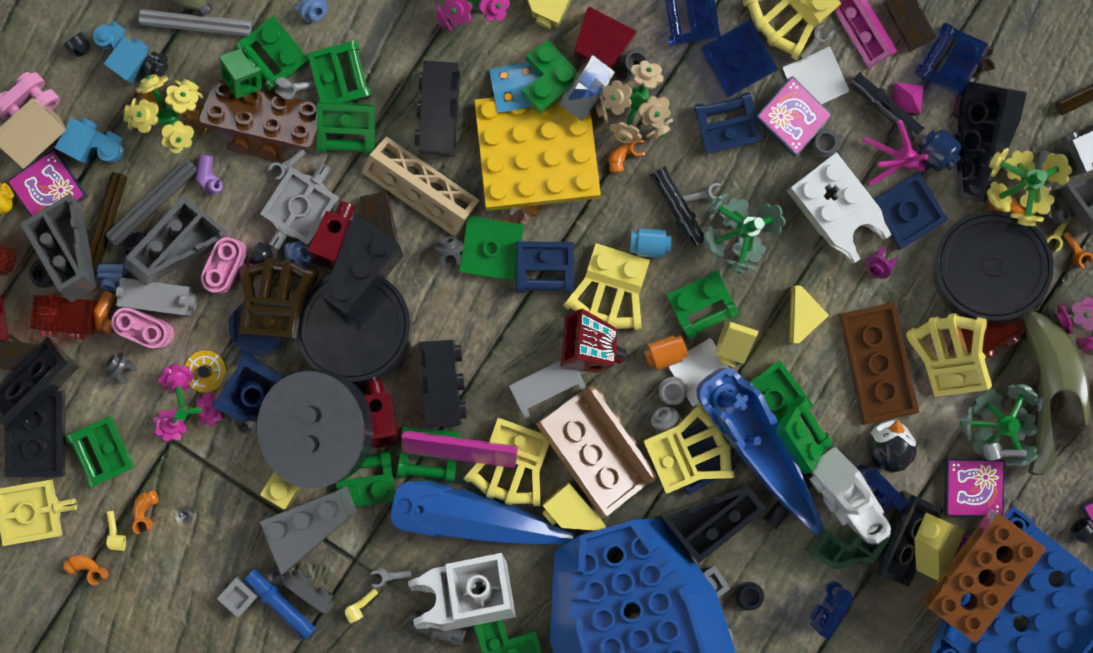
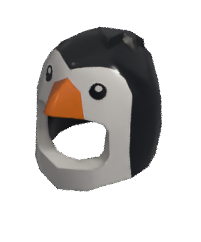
[867,419,917,474]

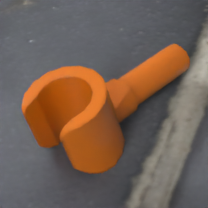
[1063,231,1093,269]

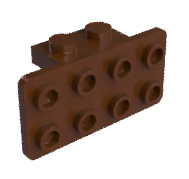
[199,80,317,162]

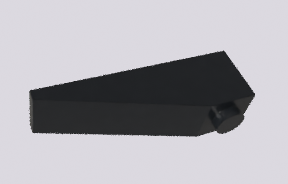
[954,79,1027,203]

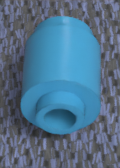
[629,228,671,258]

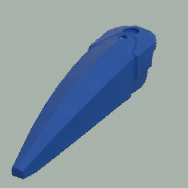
[696,368,824,536]
[391,480,579,544]

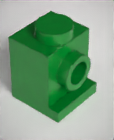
[219,49,262,99]

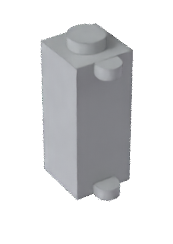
[116,278,198,316]
[509,360,586,419]

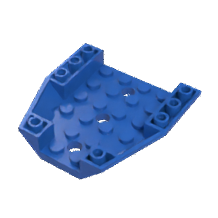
[929,505,1093,653]
[550,518,736,653]

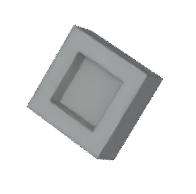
[217,576,258,618]

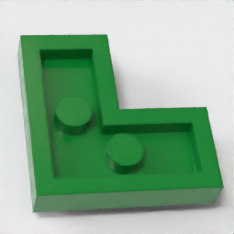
[522,40,578,115]
[474,620,543,653]

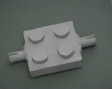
[260,162,340,250]

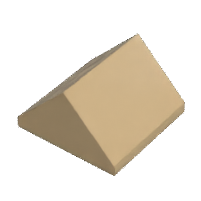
[0,98,66,169]

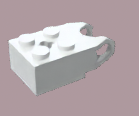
[786,152,891,263]
[809,447,891,544]
[408,553,516,631]

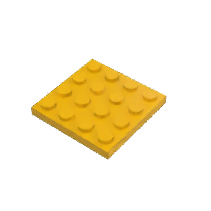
[475,97,601,211]

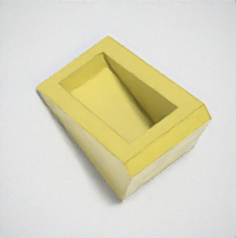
[789,286,829,343]

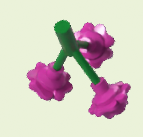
[153,364,224,442]

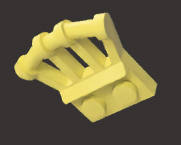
[742,0,841,60]
[563,243,650,331]
[906,313,992,397]
[643,403,735,494]
[463,417,549,507]

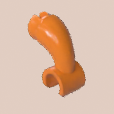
[608,139,646,173]
[132,490,159,534]
[63,555,109,586]

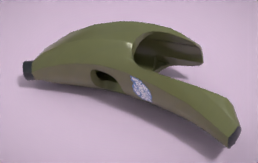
[1022,311,1092,475]

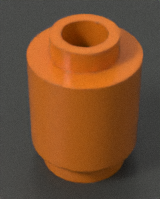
[644,335,689,371]

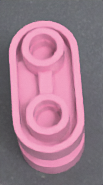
[0,72,61,119]
[201,237,248,293]
[111,308,174,348]

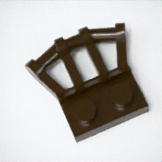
[239,258,319,340]

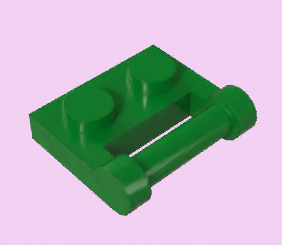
[234,16,309,92]
[307,41,373,103]
[317,102,376,155]
[666,270,740,341]
[775,396,833,474]
[65,416,136,489]
[397,426,460,483]
[336,451,396,507]

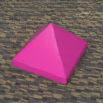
[893,83,924,114]

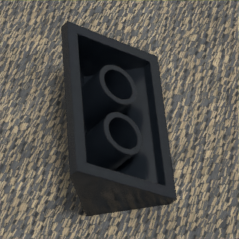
[0,336,79,429]
[868,491,944,586]

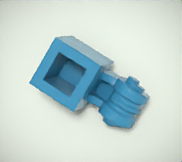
[93,20,149,85]
[55,117,123,164]

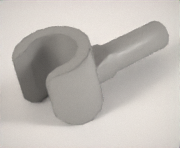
[800,23,834,60]
[275,77,316,99]
[268,149,306,180]
[682,183,723,202]
[983,441,1026,461]
[370,568,412,588]

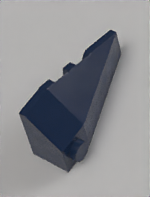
[212,349,286,422]

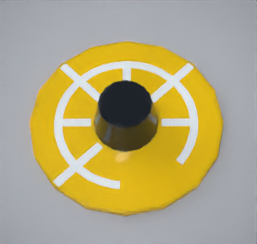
[185,350,226,392]

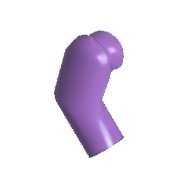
[196,155,223,195]

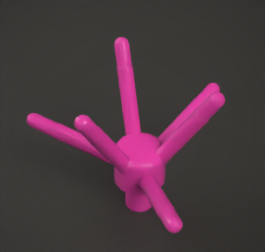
[863,120,928,186]

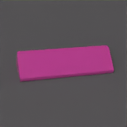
[834,0,897,68]
[402,431,518,468]

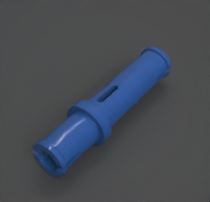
[243,568,316,641]

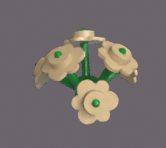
[594,61,674,143]

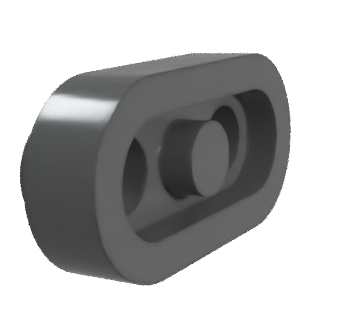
[282,570,335,614]

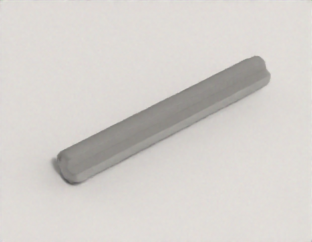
[138,9,252,37]

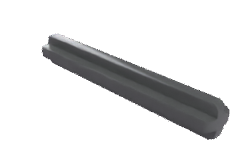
[106,159,197,246]

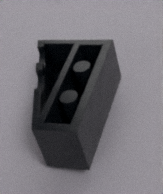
[414,60,461,157]

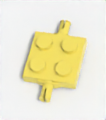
[0,479,77,546]

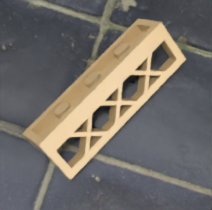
[361,136,480,236]

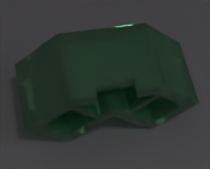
[804,529,890,570]

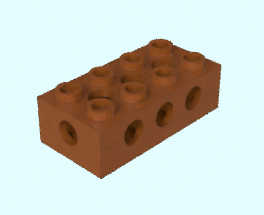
[921,510,1047,643]

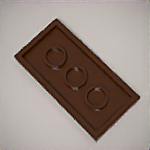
[838,302,920,425]

